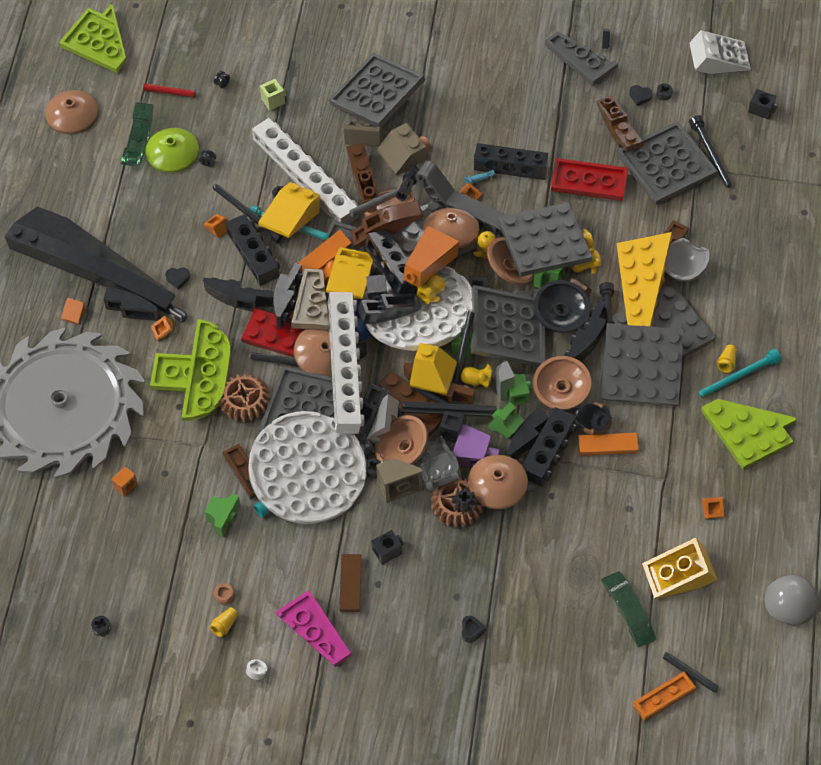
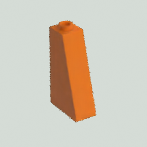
[404,226,459,287]

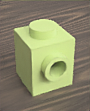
[260,79,286,111]

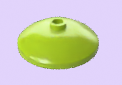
[145,128,199,173]

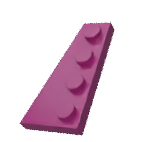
[275,590,352,667]

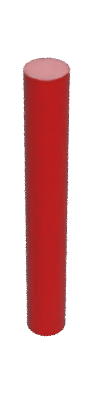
[143,83,196,98]

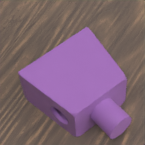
[453,424,500,467]

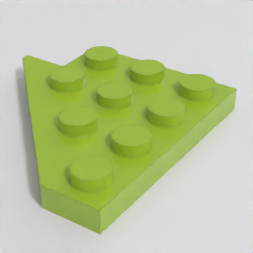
[59,4,127,73]
[701,399,797,470]

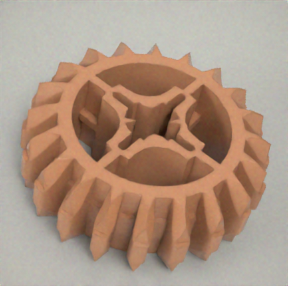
[219,373,270,423]
[431,477,484,528]

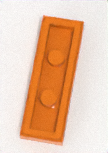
[297,230,352,272]
[578,433,639,456]
[632,672,696,721]

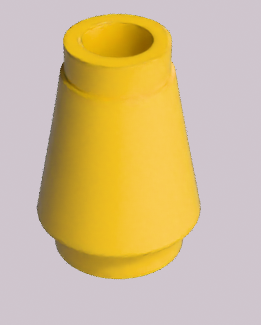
[717,345,737,373]
[210,607,238,637]

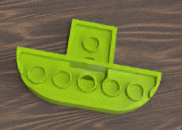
[150,319,231,421]

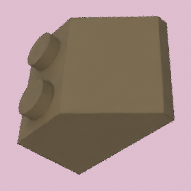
[377,123,426,175]
[376,458,423,503]

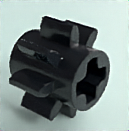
[452,488,477,514]

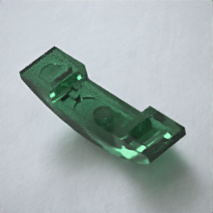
[121,102,154,167]
[601,571,656,648]

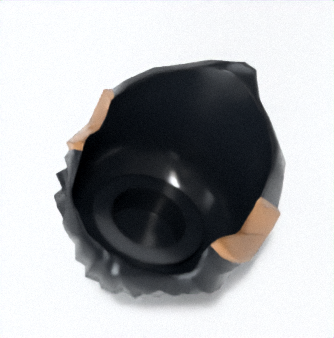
[575,402,613,435]

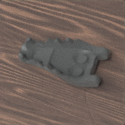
[420,436,461,492]

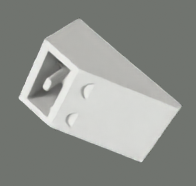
[689,30,751,74]

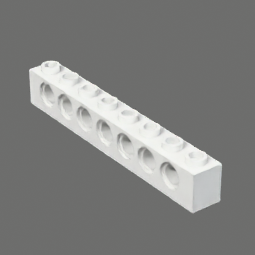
[252,118,359,225]
[328,292,364,434]

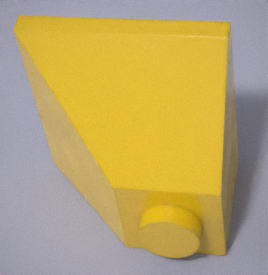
[410,343,457,395]

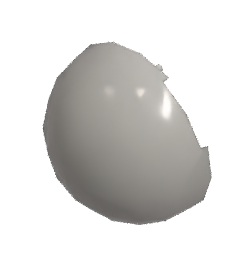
[665,238,709,282]
[764,575,818,625]

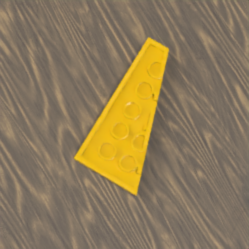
[617,232,673,327]

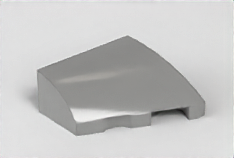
[495,361,515,401]
[367,395,399,444]

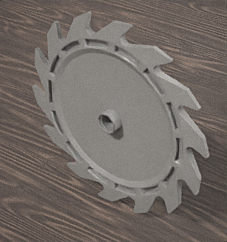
[0,328,145,478]

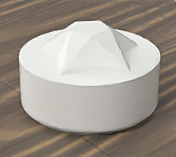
[246,659,267,680]

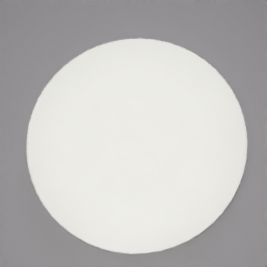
[362,266,472,351]
[248,411,366,524]

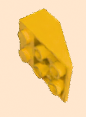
[326,247,375,299]

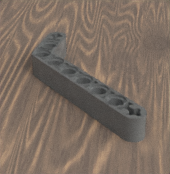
[416,161,506,238]

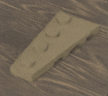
[291,269,329,330]

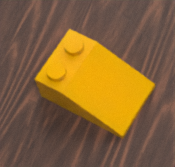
[258,182,321,238]
[642,538,717,599]

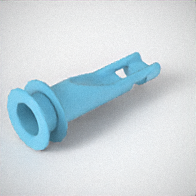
[464,170,495,185]

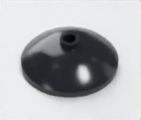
[534,280,590,333]

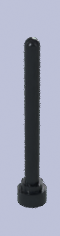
[688,115,732,188]
[213,184,284,244]
[599,282,614,328]

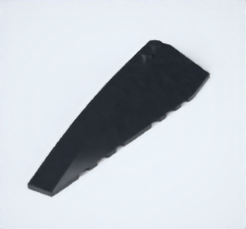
[4,206,175,310]

